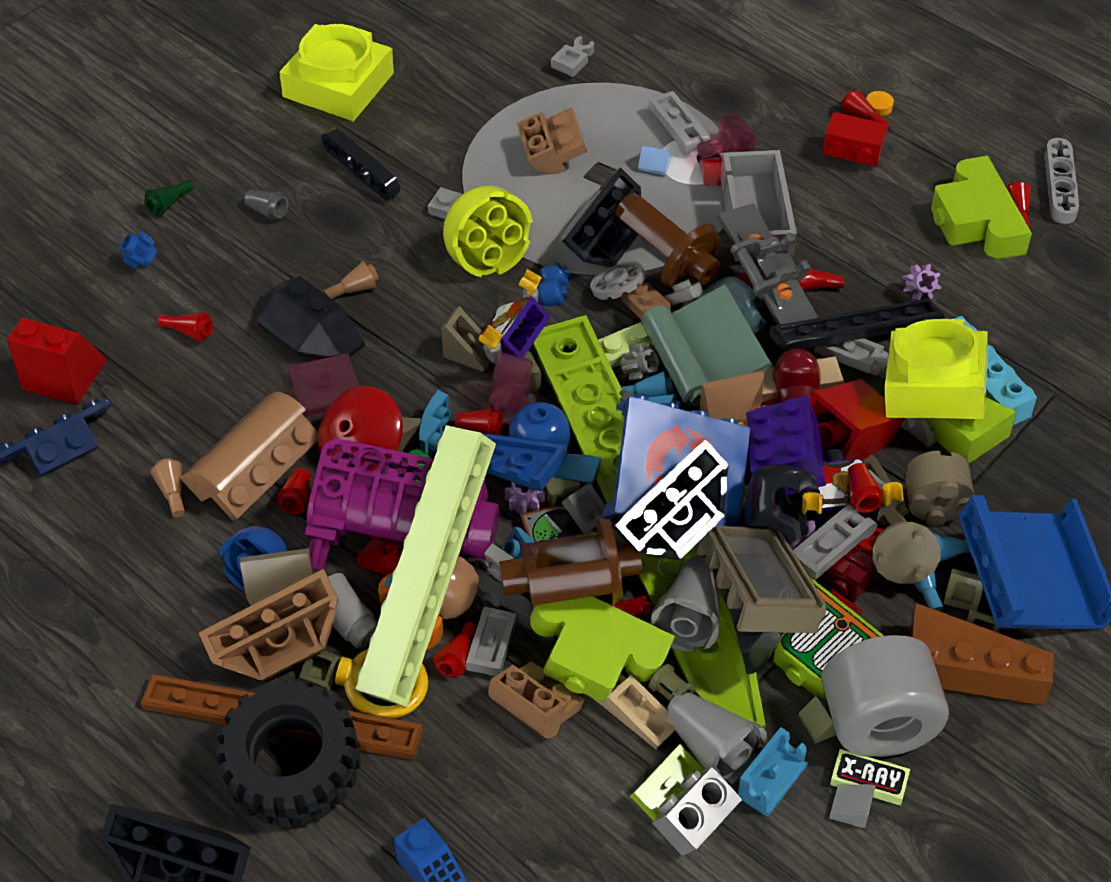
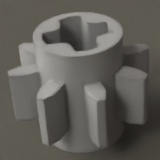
[621,343,659,382]

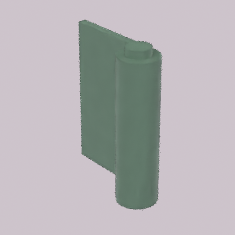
[641,284,772,407]

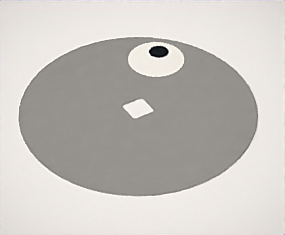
[462,83,735,276]

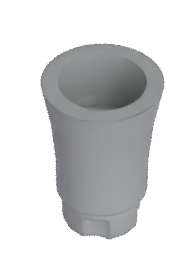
[328,573,378,651]

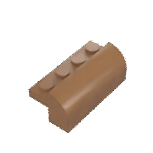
[180,392,318,521]

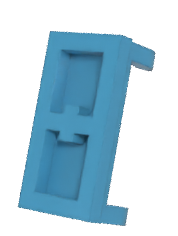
[738,727,808,817]

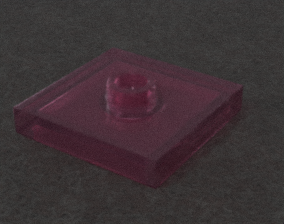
[288,353,359,418]

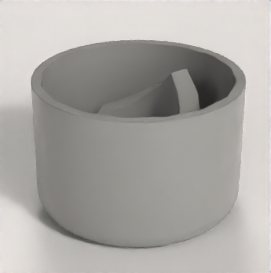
[821,635,949,757]

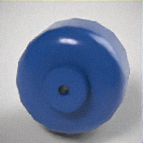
[539,262,570,286]
[538,279,568,307]

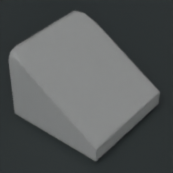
[829,784,876,828]

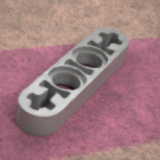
[1044,138,1079,224]

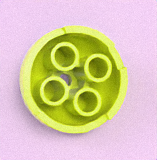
[443,186,533,277]

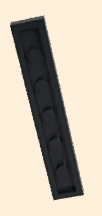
[769,298,945,353]

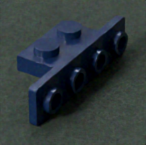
[0,399,111,477]

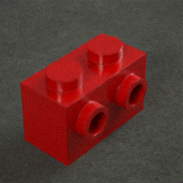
[822,112,888,167]

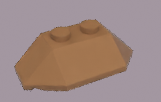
[199,569,339,682]

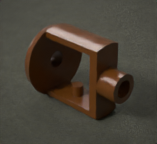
[616,193,721,289]
[499,517,643,606]

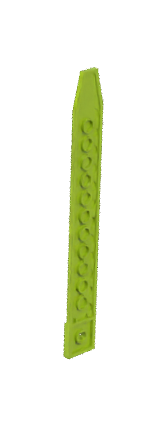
[532,315,766,730]

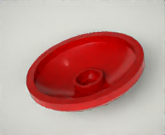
[318,386,403,471]

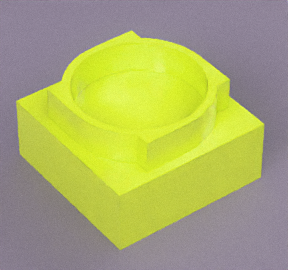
[280,24,394,122]
[885,319,988,419]

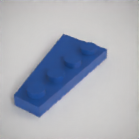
[482,433,568,492]

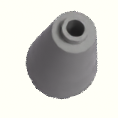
[650,557,720,652]
[668,693,767,784]

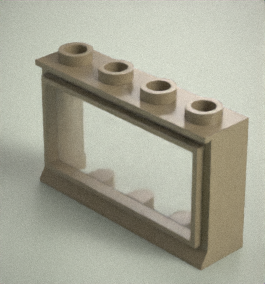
[694,526,826,633]

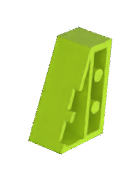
[925,398,1017,463]

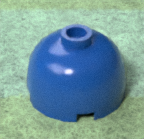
[508,402,571,452]
[220,526,288,592]

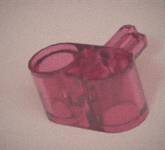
[697,113,757,158]
[489,352,533,413]

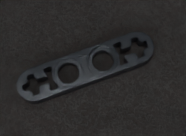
[321,127,400,200]

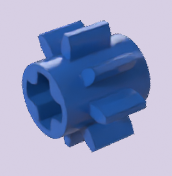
[119,231,157,269]

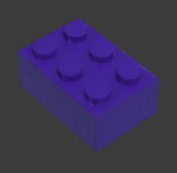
[746,396,826,495]

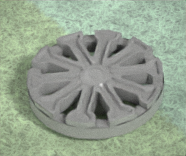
[590,262,645,300]

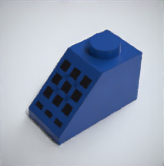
[394,818,467,882]

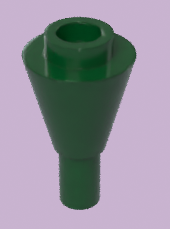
[144,180,194,216]

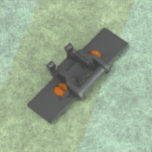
[717,203,818,325]

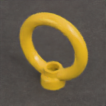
[335,648,428,719]

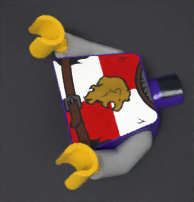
[478,269,551,364]
[799,449,904,526]

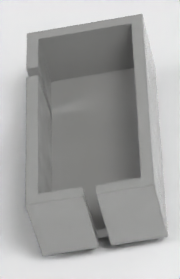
[720,150,797,261]

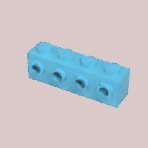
[955,316,1037,425]

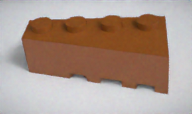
[909,603,1054,706]

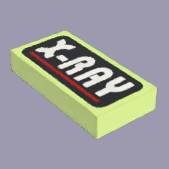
[830,749,910,806]

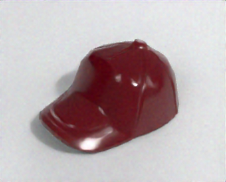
[773,348,821,402]

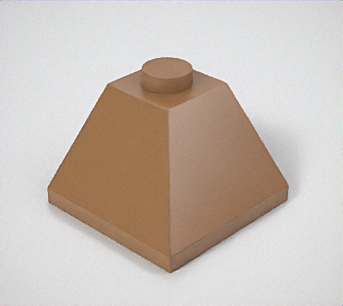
[700,371,765,426]

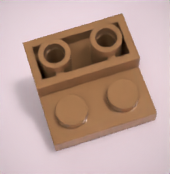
[517,107,588,174]
[488,661,585,739]

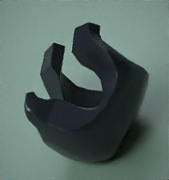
[743,464,818,542]

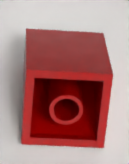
[7,317,107,405]
[810,379,905,462]

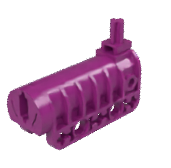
[305,439,500,572]

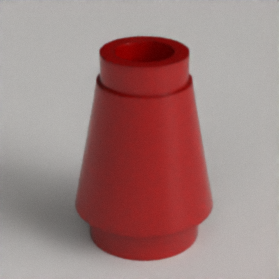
[455,408,504,436]
[847,463,883,513]
[277,468,311,515]

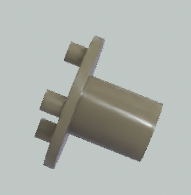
[872,522,940,584]

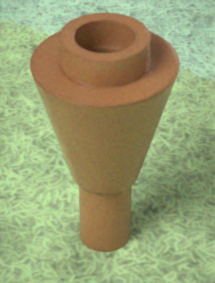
[324,261,379,299]
[150,458,185,517]

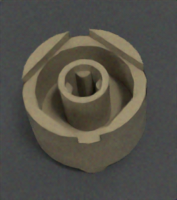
[904,451,975,527]

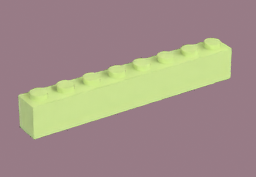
[355,425,496,707]

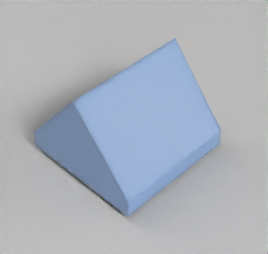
[638,146,672,176]

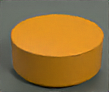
[866,91,894,116]

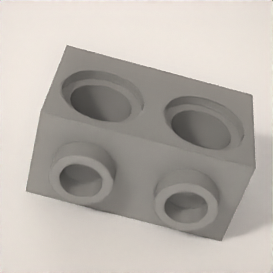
[652,767,742,856]

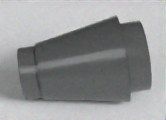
[244,190,289,220]

